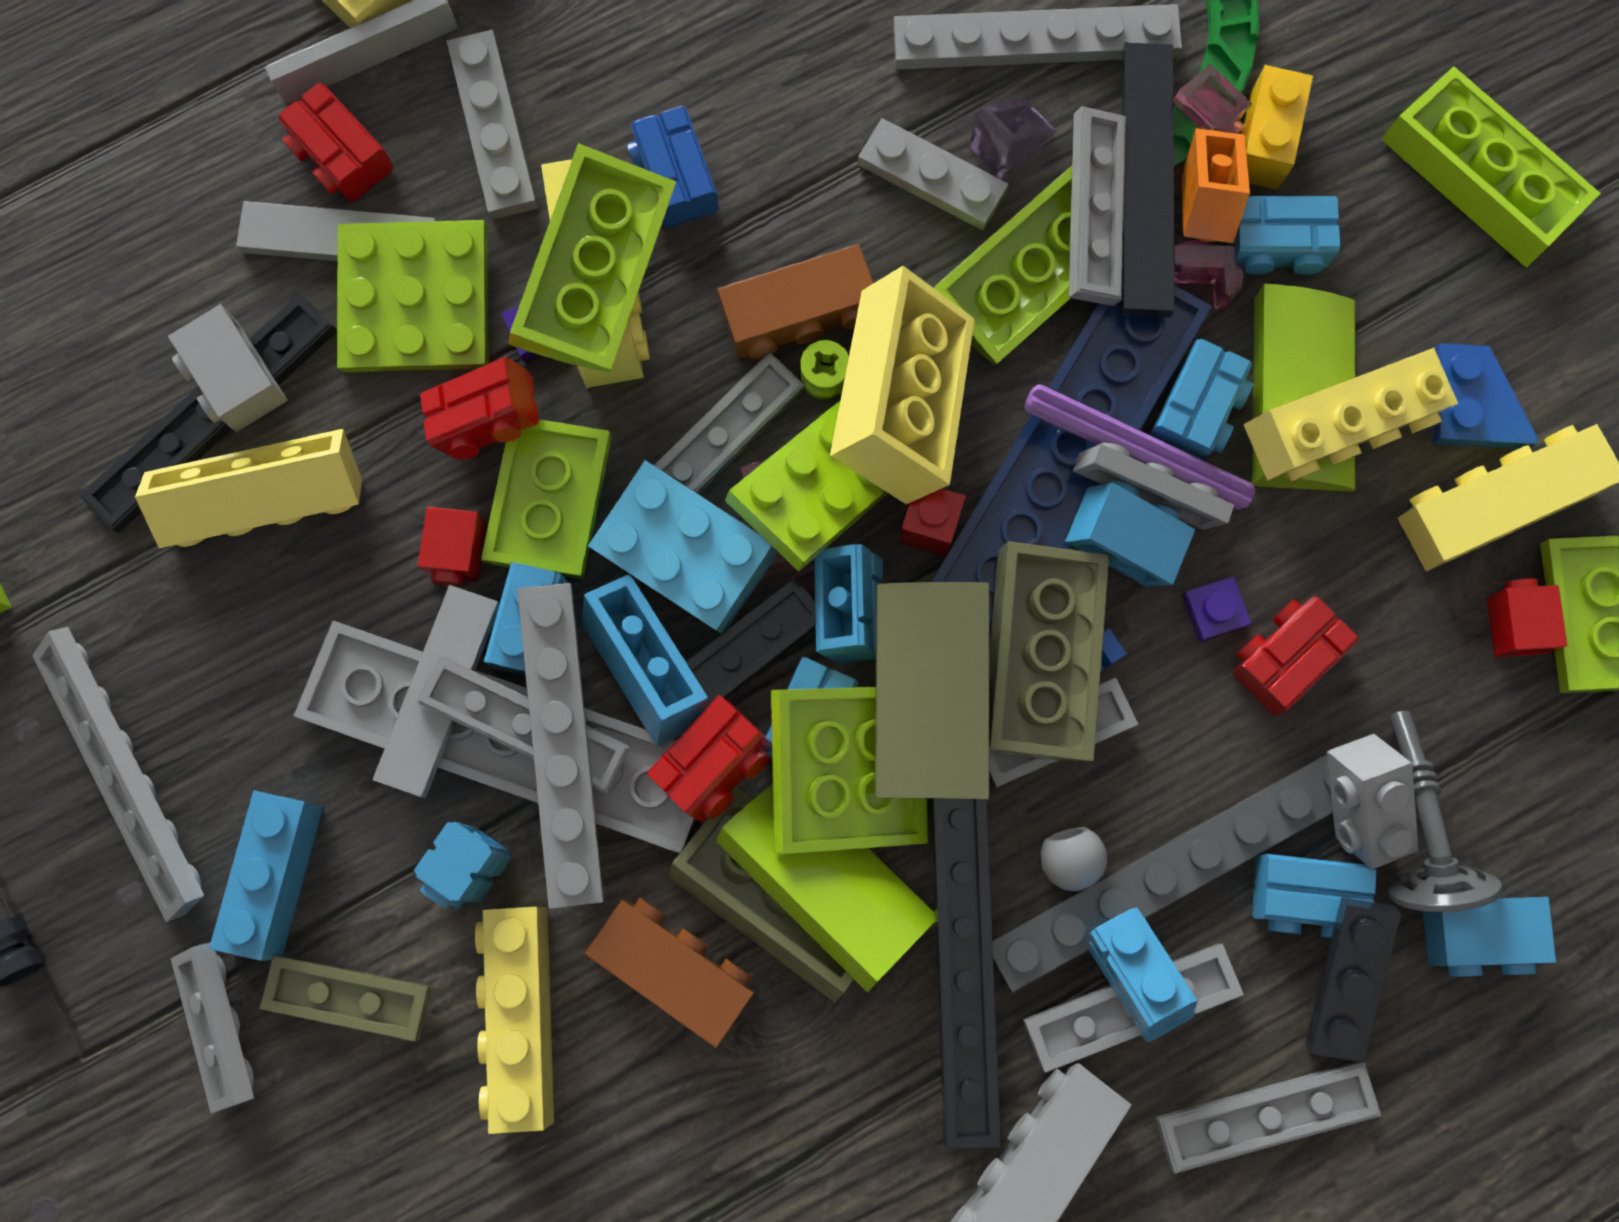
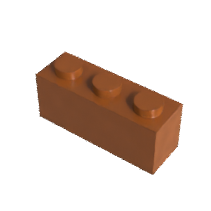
[717,244,873,359]
[584,898,755,1048]

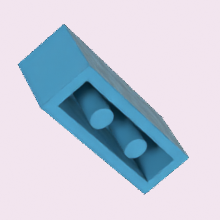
[582,574,708,747]
[209,790,323,961]

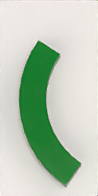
[1173,0,1259,169]

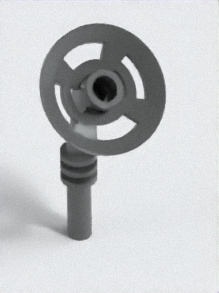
[1387,711,1502,912]

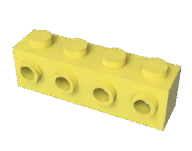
[1243,348,1458,482]
[1398,424,1619,572]
[135,429,362,548]
[475,907,554,1134]

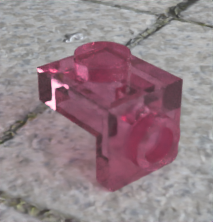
[1174,240,1243,310]

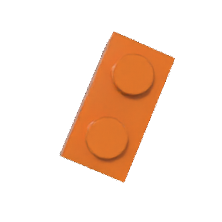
[1181,128,1250,243]

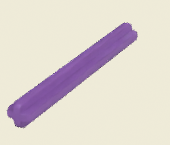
[1025,385,1255,510]

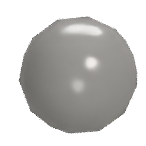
[1040,827,1108,891]

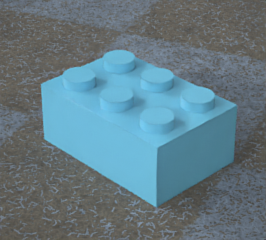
[588,460,778,634]

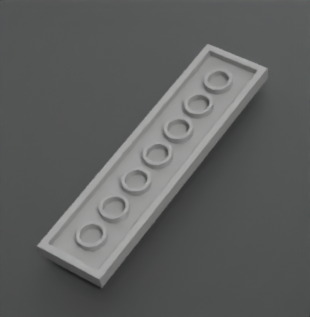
[294,621,695,853]

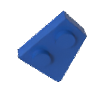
[1433,343,1538,449]

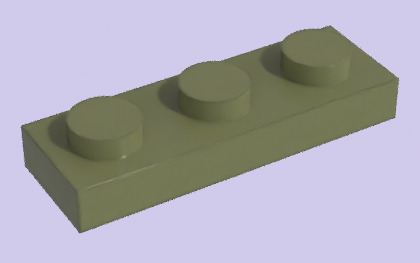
[260,955,432,1041]

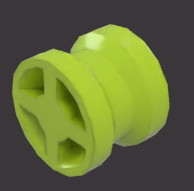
[800,340,849,400]

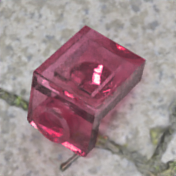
[1172,64,1252,134]

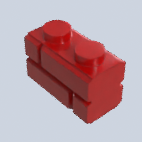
[278,83,394,203]
[420,357,540,460]
[1232,596,1359,716]
[647,694,772,823]

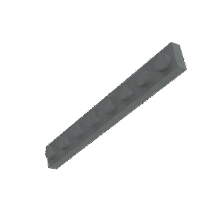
[992,744,1345,992]

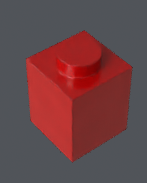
[899,488,966,557]
[418,507,488,587]
[1487,578,1568,658]

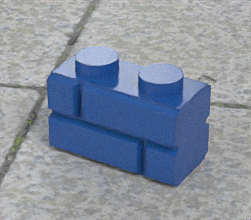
[626,106,719,228]

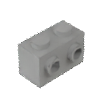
[168,304,288,432]
[1327,734,1419,870]

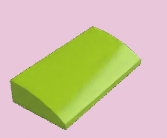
[1381,67,1601,268]
[508,143,676,372]
[934,166,1072,365]
[1252,284,1355,492]
[716,784,935,993]

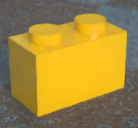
[1241,65,1313,190]

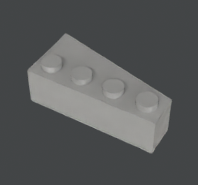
[951,1063,1131,1222]

